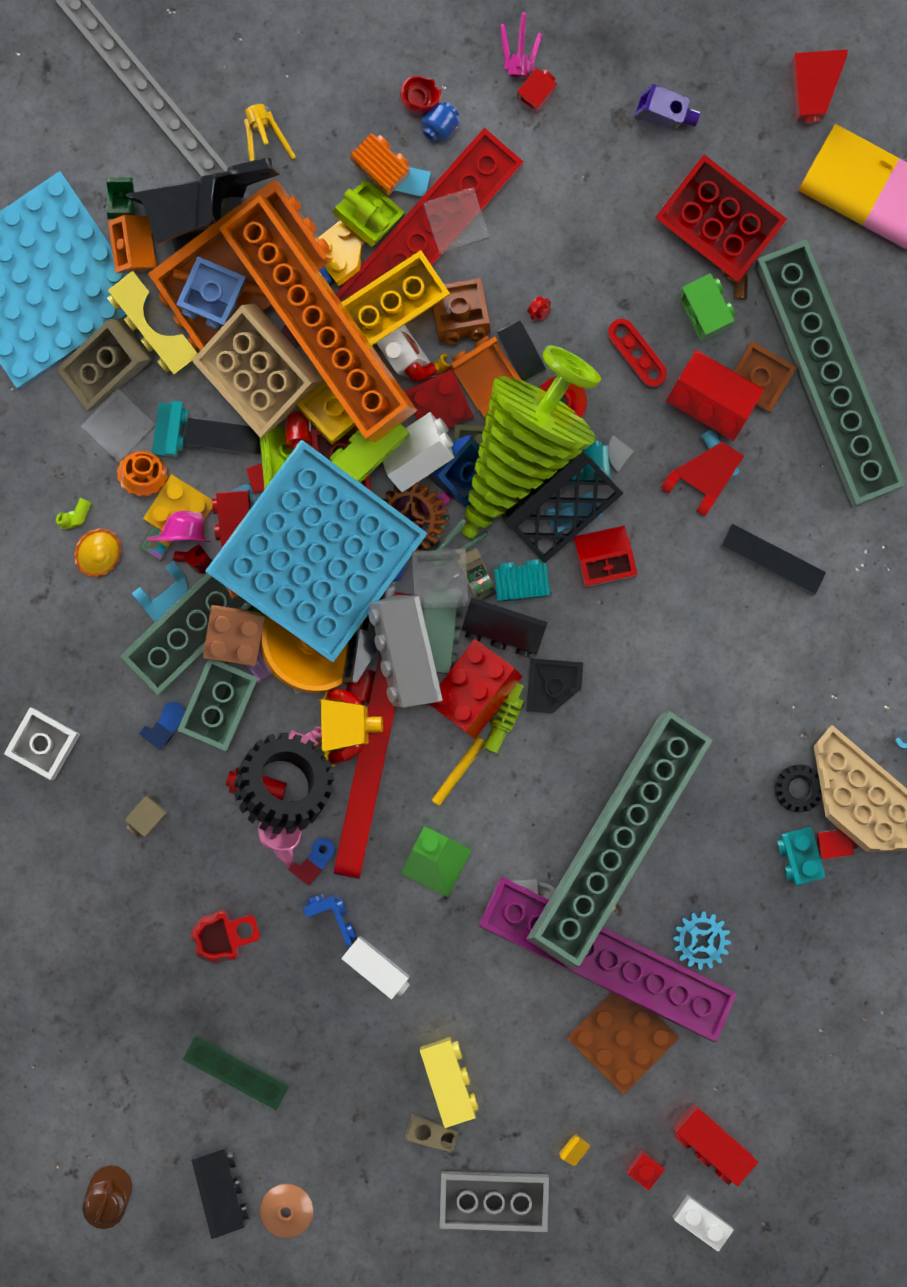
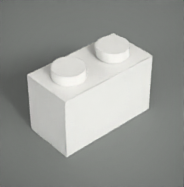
[672,1194,734,1252]

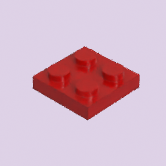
[404,369,474,429]

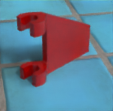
[661,442,744,516]

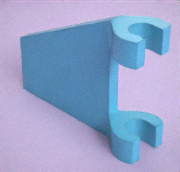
[132,560,188,622]

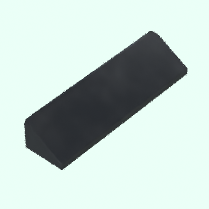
[720,524,826,596]

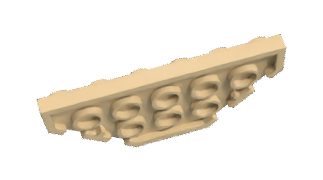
[814,725,907,852]

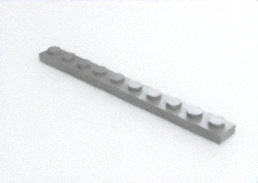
[54,0,228,177]

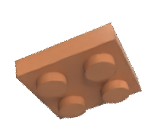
[203,605,265,666]

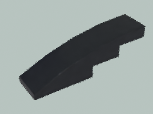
[185,418,262,457]
[342,583,396,685]

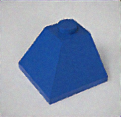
[428,435,480,508]

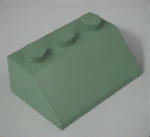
[177,659,258,752]

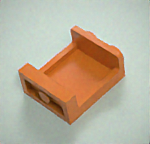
[450,336,524,420]

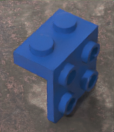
[303,893,357,948]

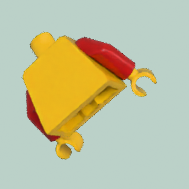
[318,689,383,767]

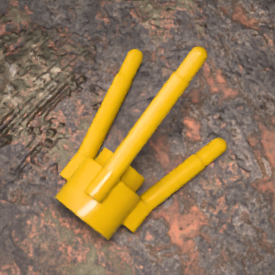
[244,104,296,161]

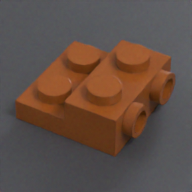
[432,278,491,345]

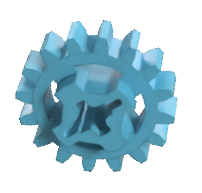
[672,911,731,970]

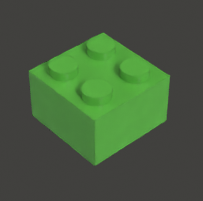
[679,273,736,343]

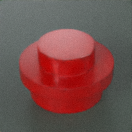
[527,296,551,321]

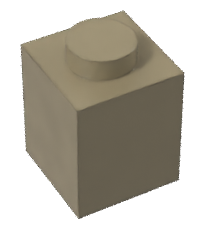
[124,796,168,837]

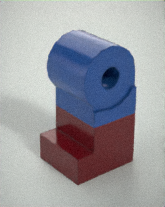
[288,838,335,886]

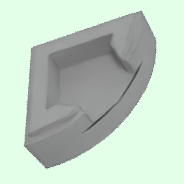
[608,435,634,473]

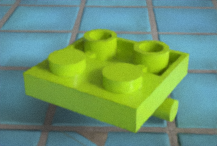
[332,179,406,247]

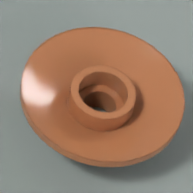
[260,1184,313,1238]

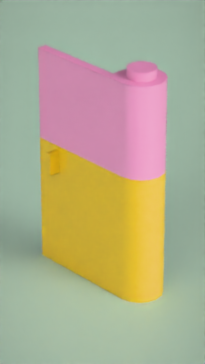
[798,124,907,250]

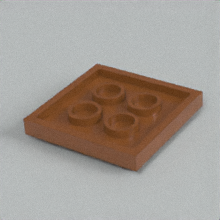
[566,992,680,1094]

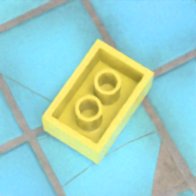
[420,1037,479,1128]

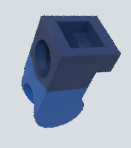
[139,702,186,750]

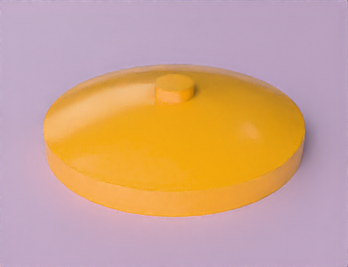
[260,615,360,693]

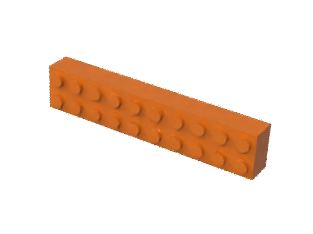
[219,195,417,443]

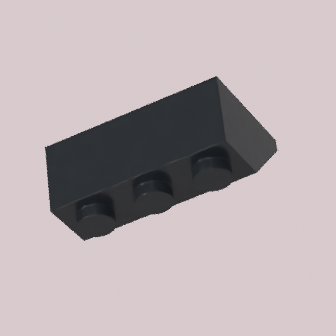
[461,597,548,658]
[191,1146,250,1239]

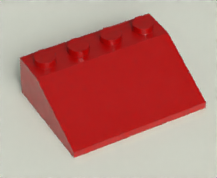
[655,154,788,282]

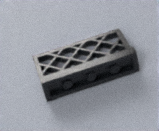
[502,449,624,563]

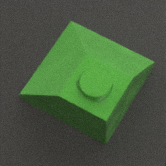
[401,826,472,897]

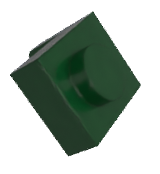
[106,177,135,219]

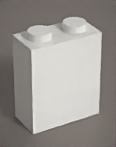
[383,412,454,492]
[341,936,410,1000]

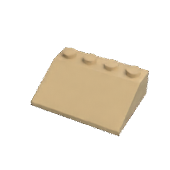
[192,304,325,438]

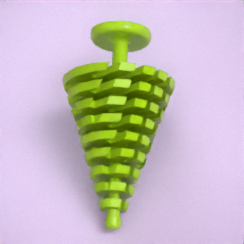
[461,345,601,539]

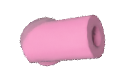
[288,726,322,749]

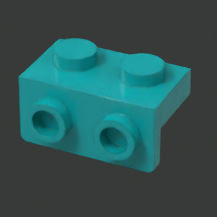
[152,401,188,458]

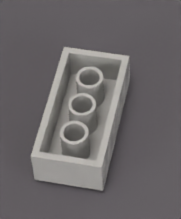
[440,1171,549,1232]

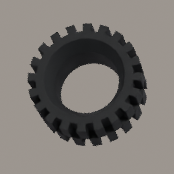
[234,733,334,834]

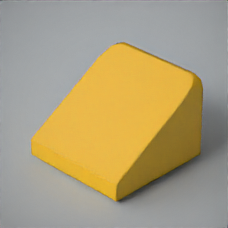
[559,1134,590,1166]

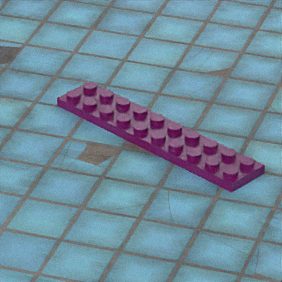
[478,877,737,1042]

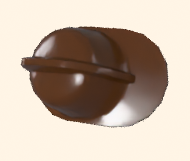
[82,1165,132,1229]

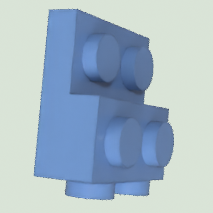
[176,256,247,330]

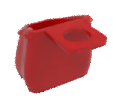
[190,910,260,964]

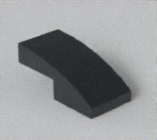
[496,319,546,381]

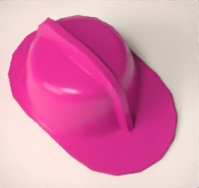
[147,511,210,542]

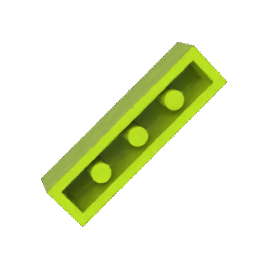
[330,423,410,483]

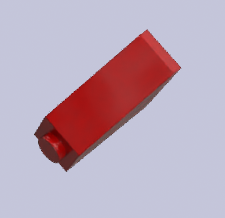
[792,49,848,124]

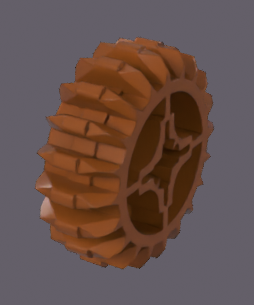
[382,482,448,553]

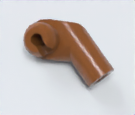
[722,270,748,300]

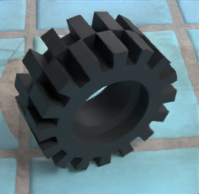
[774,764,822,812]

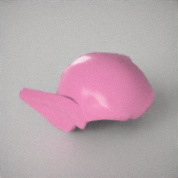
[258,800,301,867]

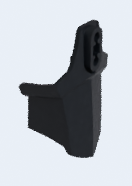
[125,158,280,252]

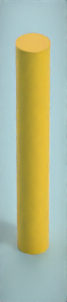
[431,736,486,806]

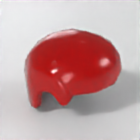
[400,76,442,115]

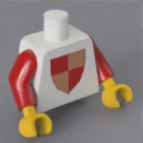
[377,325,452,381]

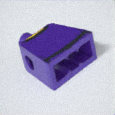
[634,84,700,130]

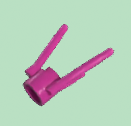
[500,12,542,78]

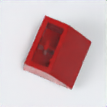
[573,525,638,589]

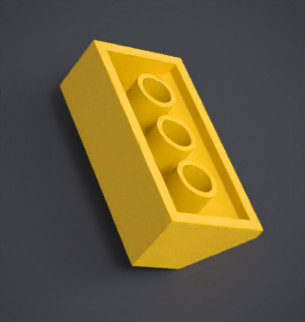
[341,250,450,346]

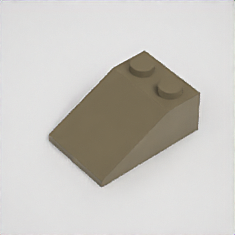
[56,317,154,411]

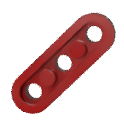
[608,319,667,388]

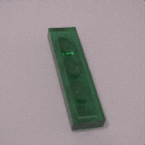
[182,1036,289,1110]

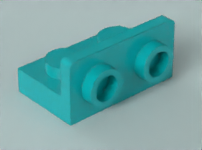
[777,826,826,886]

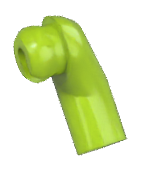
[56,498,92,530]

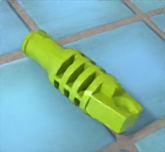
[483,683,524,754]

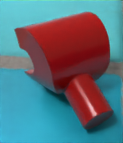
[173,544,212,574]

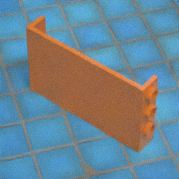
[148,179,333,351]

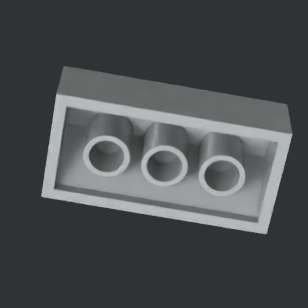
[369,595,443,707]

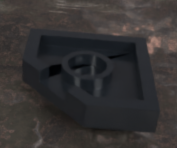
[526,658,583,714]

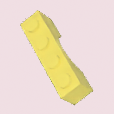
[107,271,198,374]

